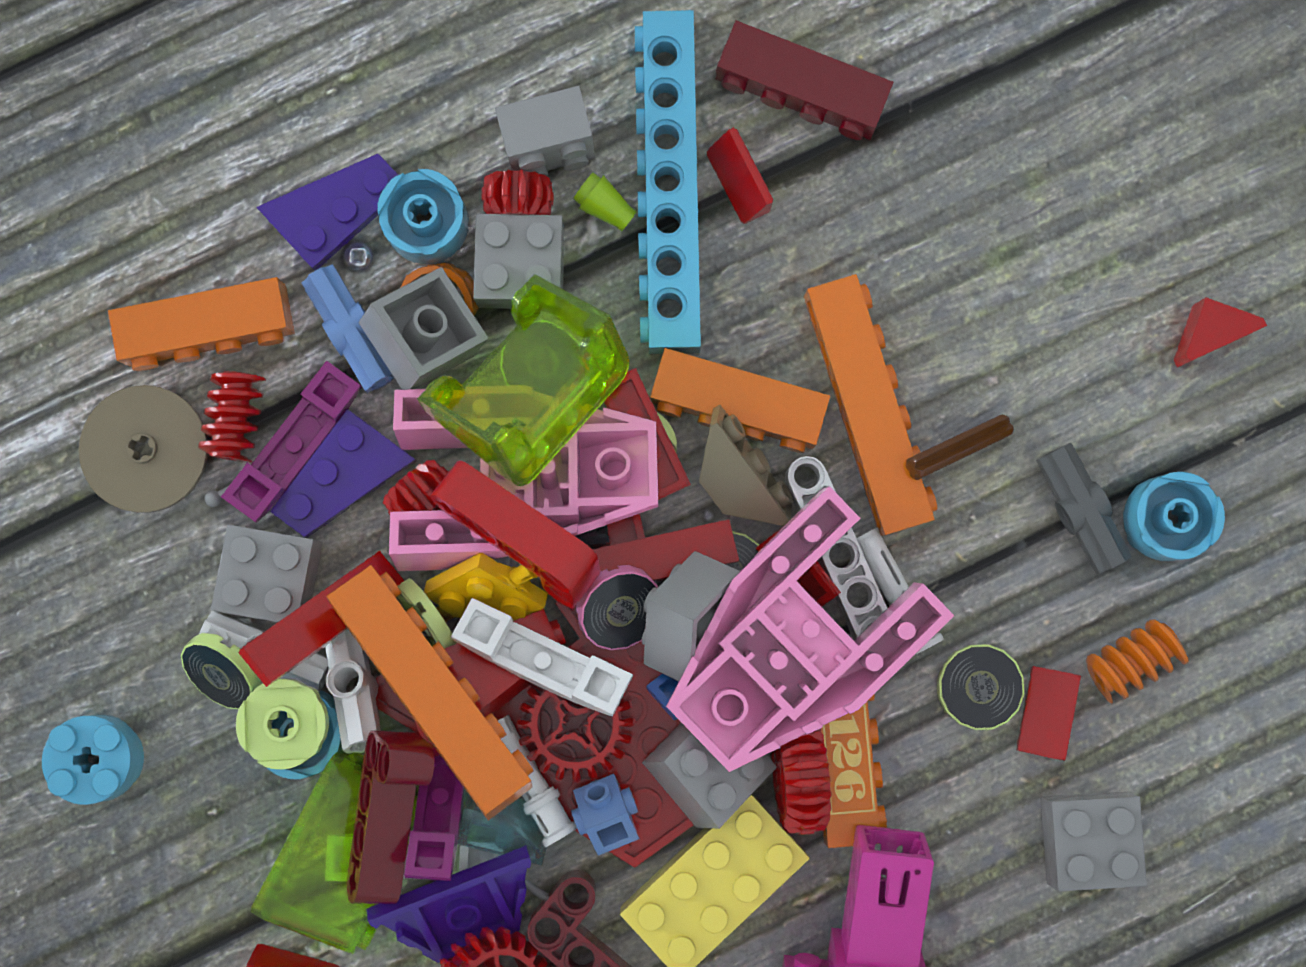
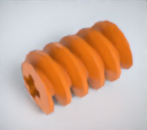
[1086,619,1189,704]

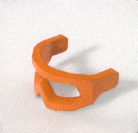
[400,262,479,315]

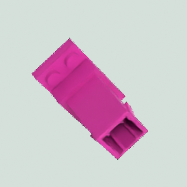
[782,825,934,967]

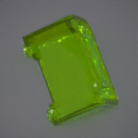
[417,274,630,486]
[250,750,419,954]

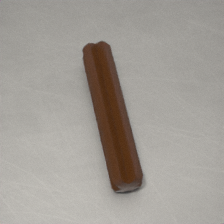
[906,414,1014,480]

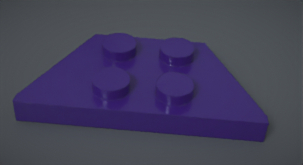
[366,845,531,963]

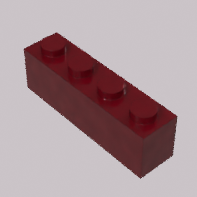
[715,20,894,140]

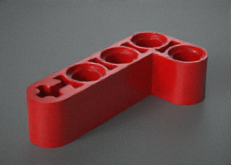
[430,460,601,609]

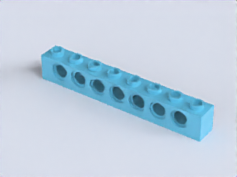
[635,10,701,354]

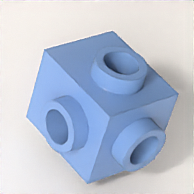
[571,774,639,856]

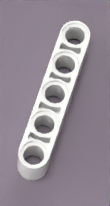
[785,456,887,640]

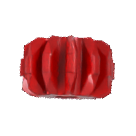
[481,169,554,215]
[383,460,448,515]

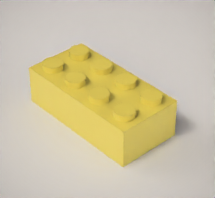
[620,794,810,967]

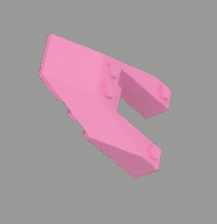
[389,386,658,571]
[666,486,954,772]

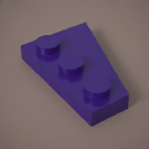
[256,154,398,271]
[270,409,417,538]

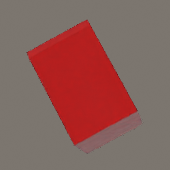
[1174,297,1267,368]

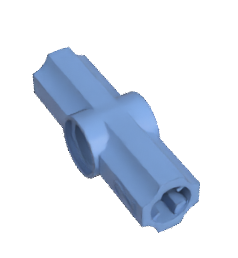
[301,264,394,393]

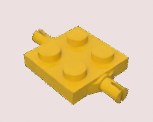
[424,553,548,622]

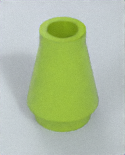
[573,172,637,232]

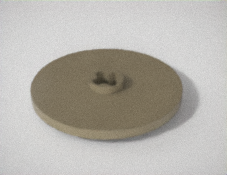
[79,385,208,513]

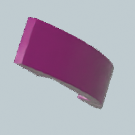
[221,361,362,523]
[404,755,465,881]

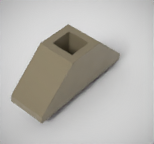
[699,405,794,526]

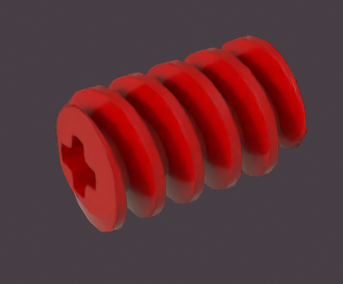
[198,371,266,463]

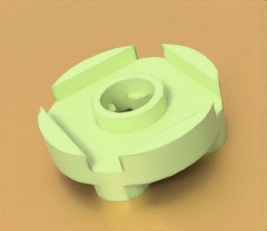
[236,678,329,770]

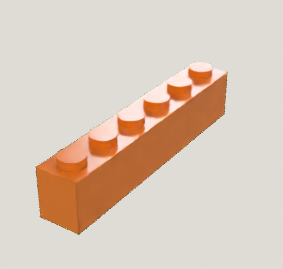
[804,274,938,536]
[326,565,534,821]

